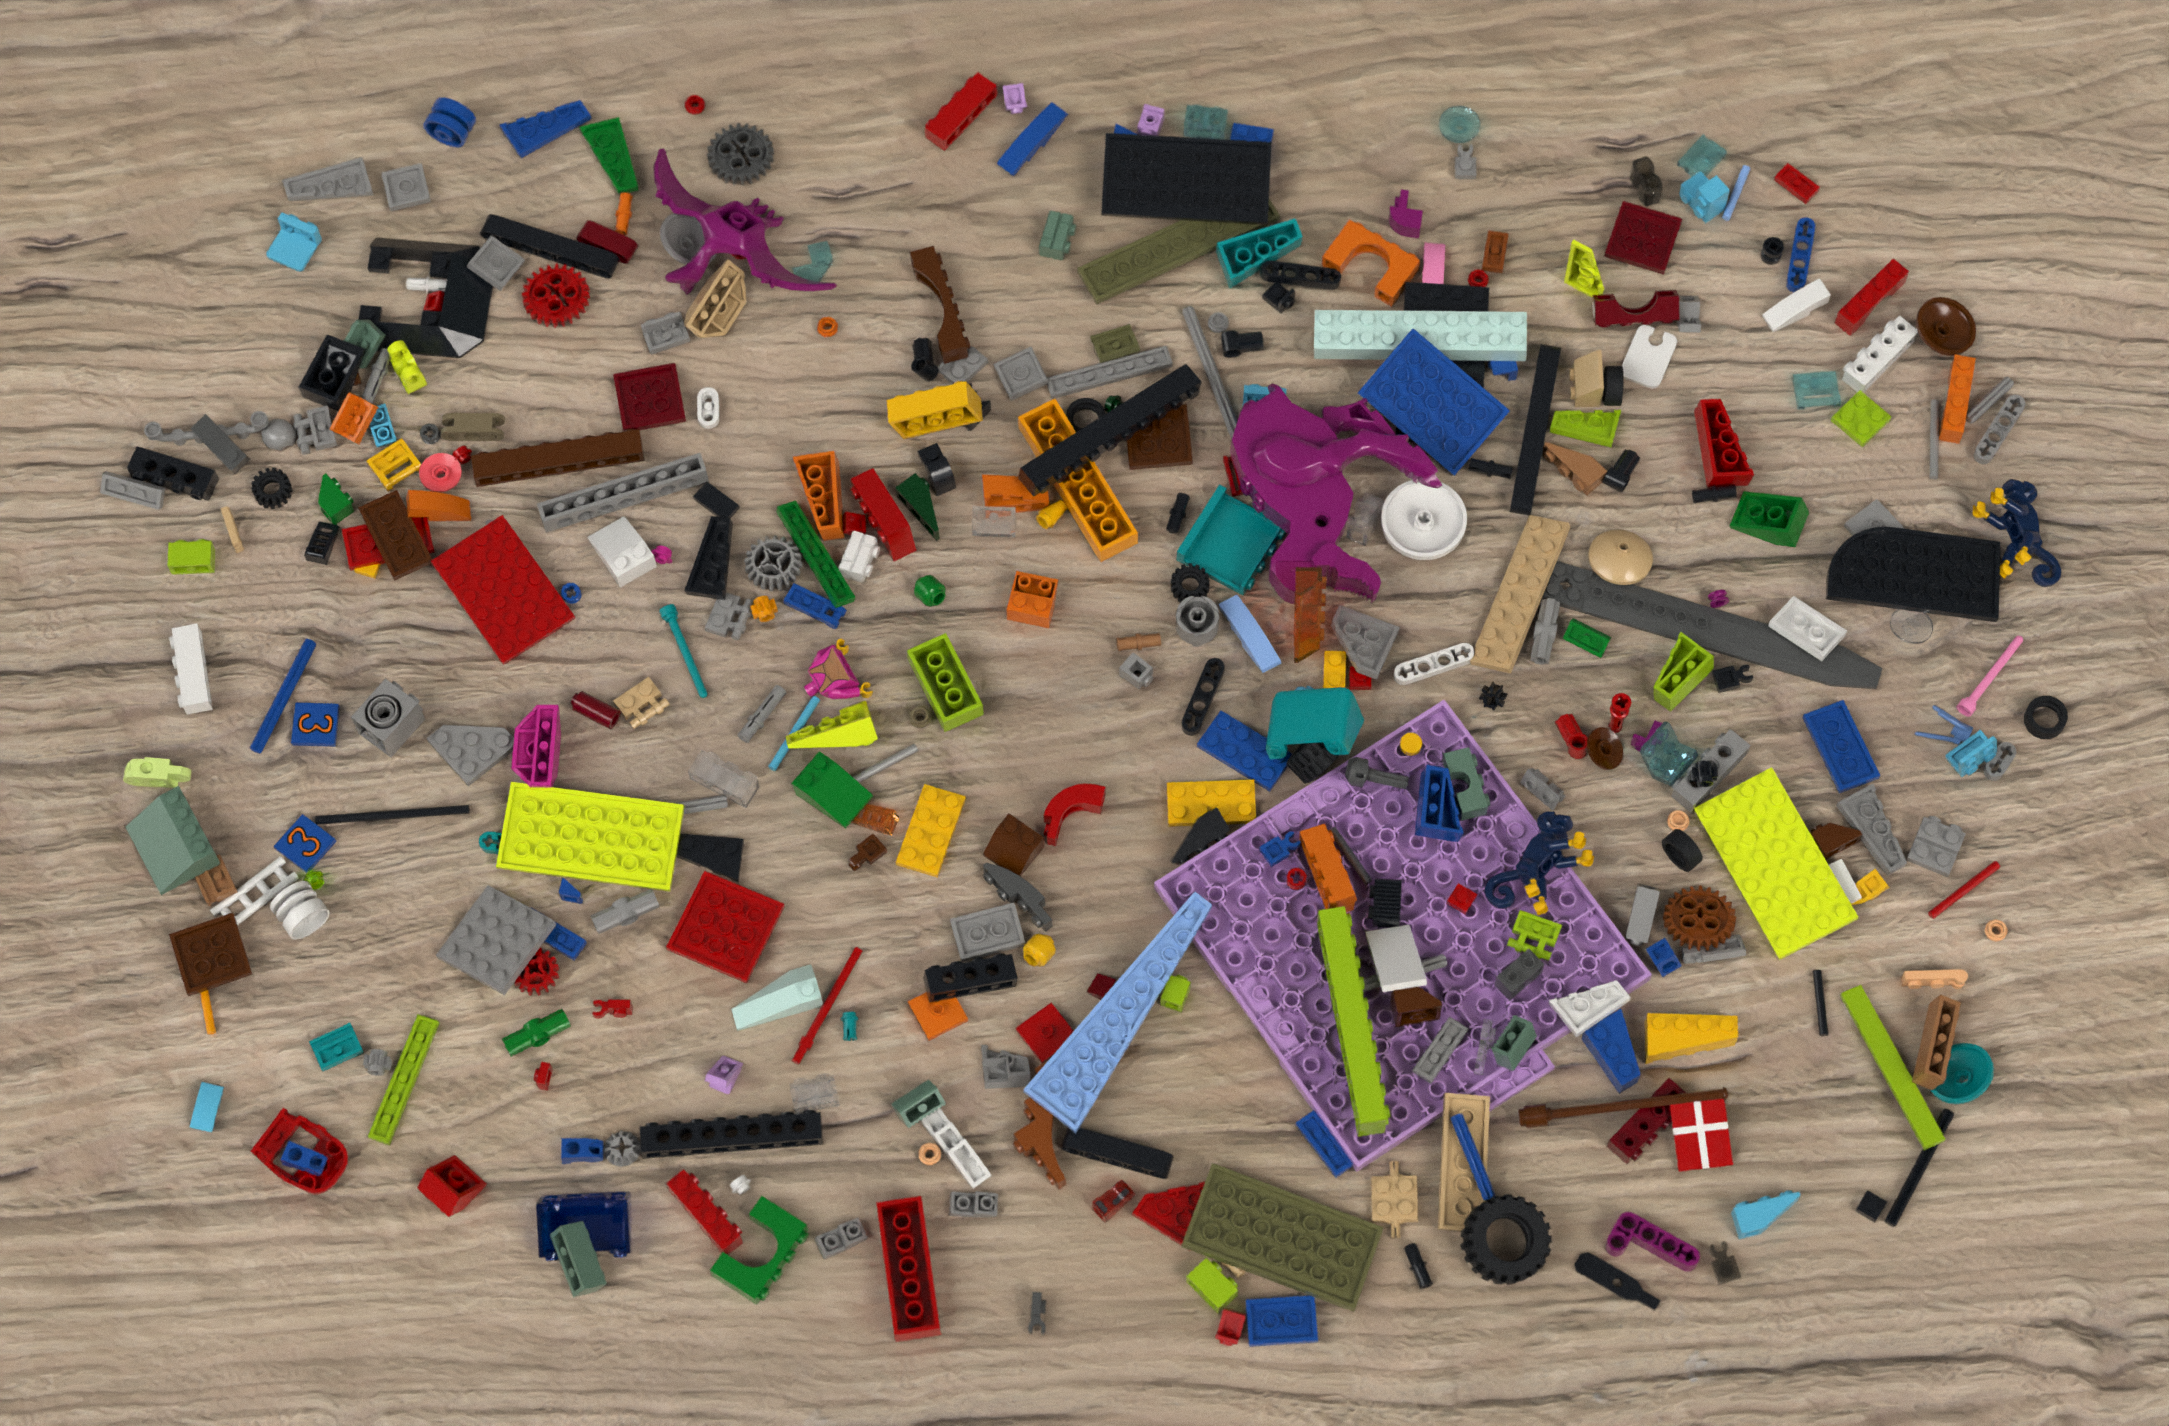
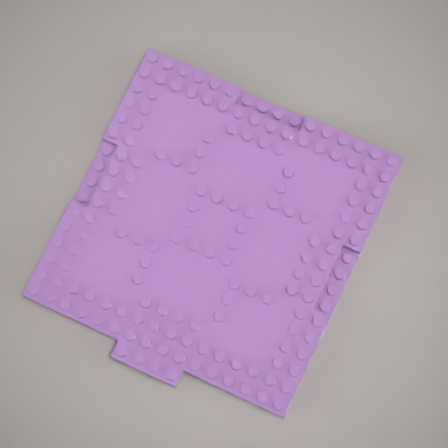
[1154,700,1652,1172]

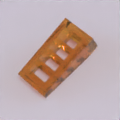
[851,804,899,836]

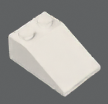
[587,516,657,588]

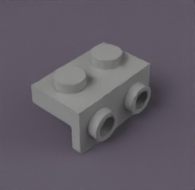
[641,311,690,355]

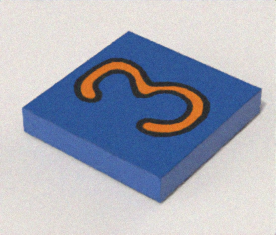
[291,703,340,747]
[273,814,337,874]

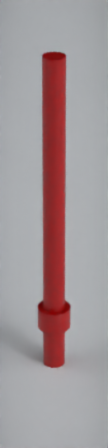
[791,947,863,1065]

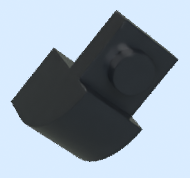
[918,443,956,496]

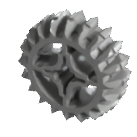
[744,535,803,592]

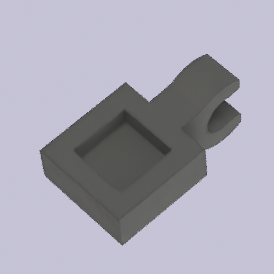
[1028,1292,1046,1335]

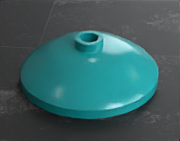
[1931,1043,1994,1104]

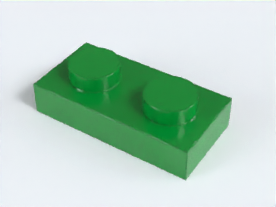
[1562,618,1612,658]

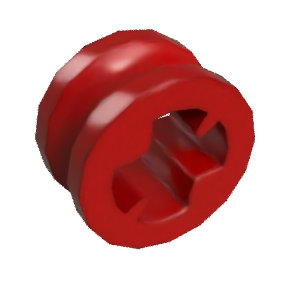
[1286,868,1307,890]

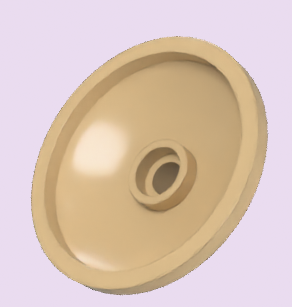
[1588,529,1653,585]

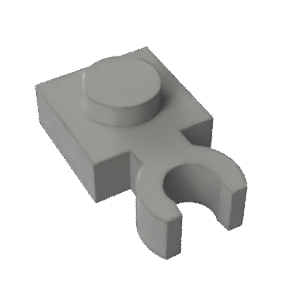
[1455,144,1476,179]

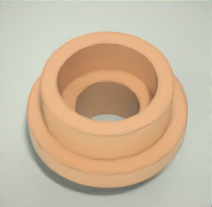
[1985,919,2008,942]
[918,1143,941,1165]

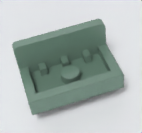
[343,320,386,369]

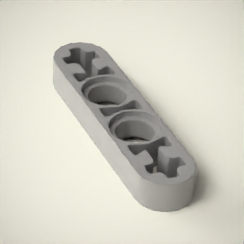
[1974,395,2025,464]

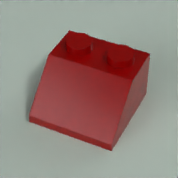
[417,1155,487,1217]

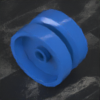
[423,97,476,148]

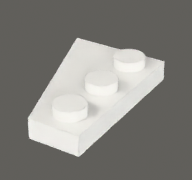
[1549,980,1631,1037]

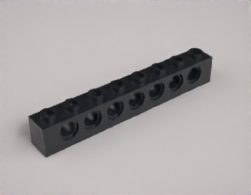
[640,1110,824,1159]

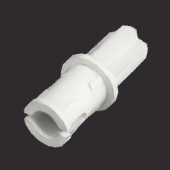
[406,276,447,293]

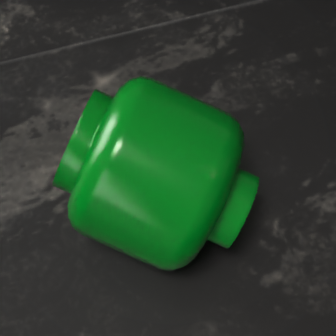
[914,575,946,607]

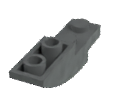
[983,863,1053,932]

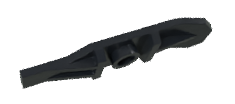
[1574,1252,1661,1311]

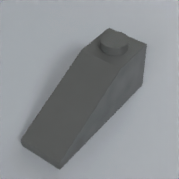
[190,414,250,474]

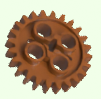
[1663,885,1736,951]

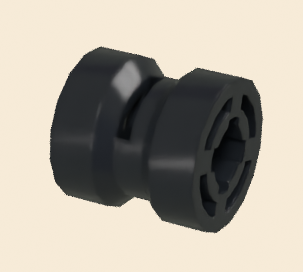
[1761,237,1784,265]

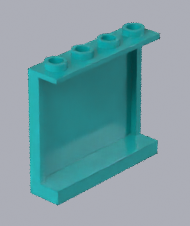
[1176,484,1286,596]

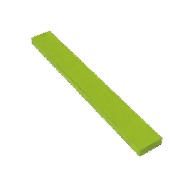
[1840,985,1945,1150]

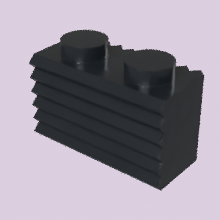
[1368,878,1402,928]

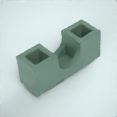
[1442,747,1490,821]

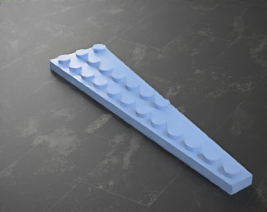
[1023,892,1212,1133]

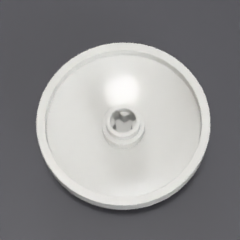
[1381,480,1467,560]

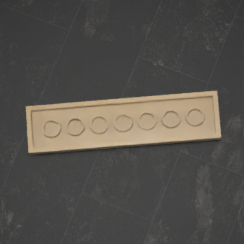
[1469,515,1571,674]

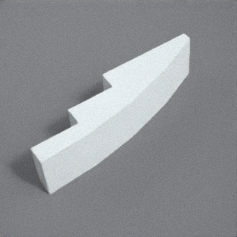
[920,1108,992,1189]

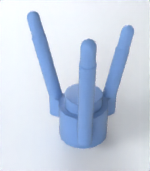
[1915,705,1973,745]

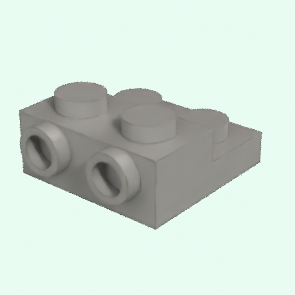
[1906,816,1966,877]

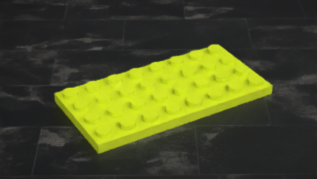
[1694,767,1859,960]
[496,782,685,892]

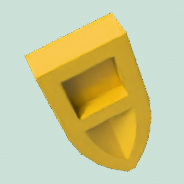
[1851,869,1890,905]

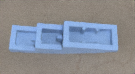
[1218,595,1282,673]

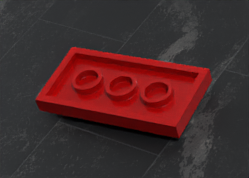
[342,517,435,571]

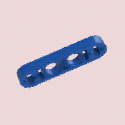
[1786,217,1815,293]

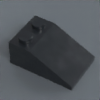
[299,334,365,412]

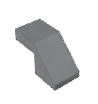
[1677,295,1701,333]

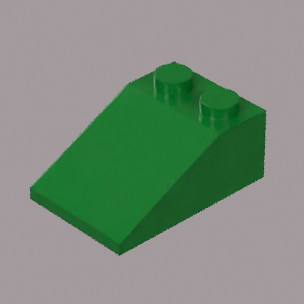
[1729,491,1809,547]
[791,751,873,829]

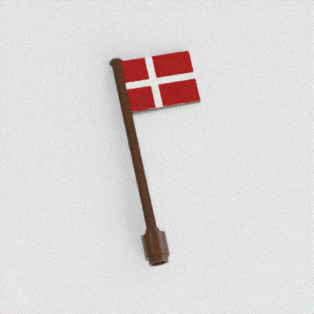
[1518,1087,1733,1172]

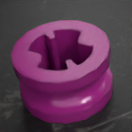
[1708,589,1729,608]

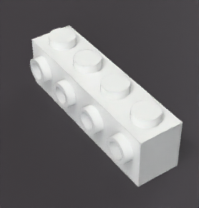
[1842,315,1918,393]
[169,624,213,715]

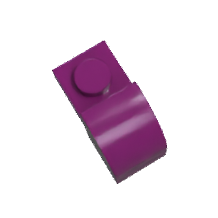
[1389,189,1423,239]

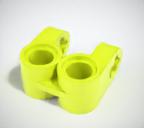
[387,340,427,394]

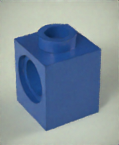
[1646,938,1682,977]

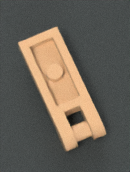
[1901,969,1968,989]

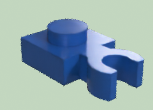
[1259,831,1301,867]

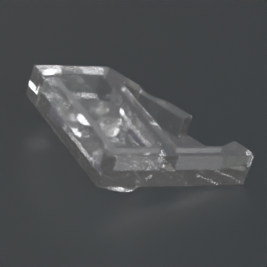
[1474,1019,1496,1075]

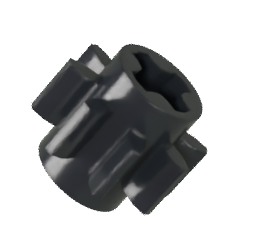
[1479,682,1508,711]
[1690,761,1718,787]

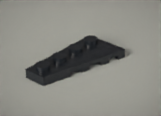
[684,516,733,600]

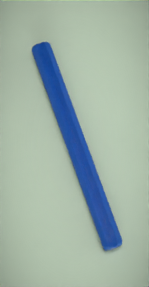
[250,639,316,754]

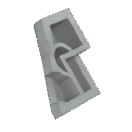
[981,1045,1030,1089]

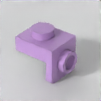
[1002,83,1027,114]

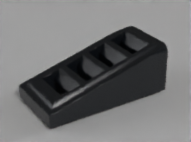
[304,521,340,565]

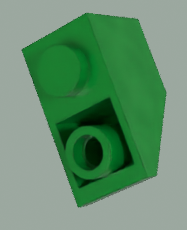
[318,473,355,525]

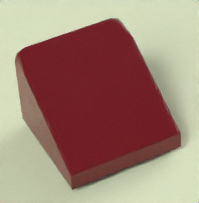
[1087,973,1117,1000]

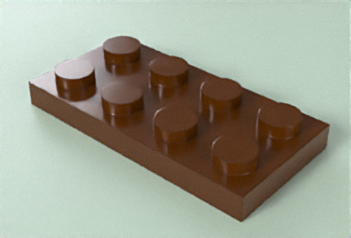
[358,490,432,581]

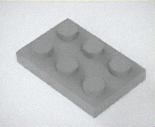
[950,903,1026,962]

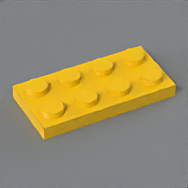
[1167,780,1256,827]
[896,784,966,878]

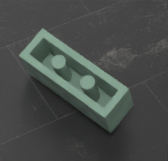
[550,1221,607,1298]

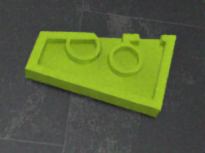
[1550,410,1621,448]

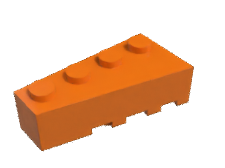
[793,451,845,541]
[1299,823,1357,912]

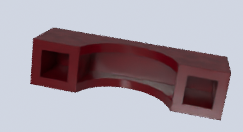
[1592,290,1679,328]

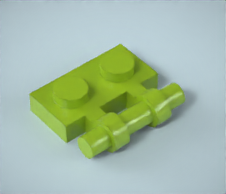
[1507,910,1562,961]

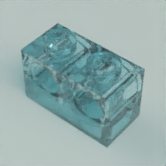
[1184,104,1228,139]

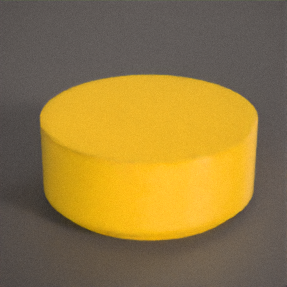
[1400,733,1422,756]

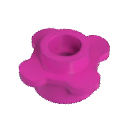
[651,545,673,564]

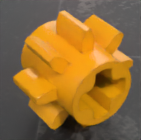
[750,595,778,622]

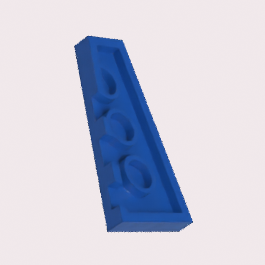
[499,100,592,158]

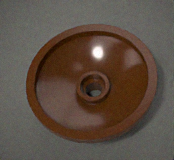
[1916,297,1976,356]

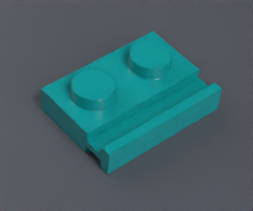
[309,1023,364,1072]

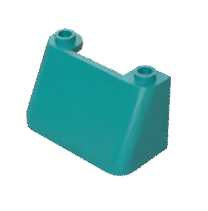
[1266,687,1364,759]

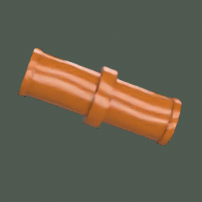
[615,192,633,236]

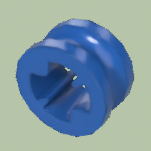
[561,583,582,604]

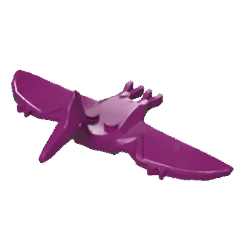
[654,148,837,295]

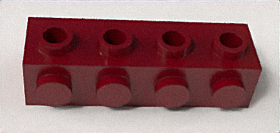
[1607,1078,1686,1165]

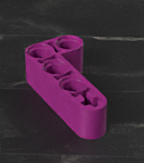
[1605,1212,1700,1272]

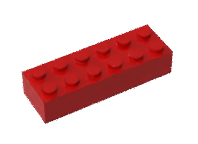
[876,1196,941,1342]

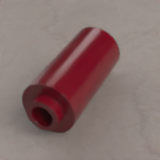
[571,691,621,730]

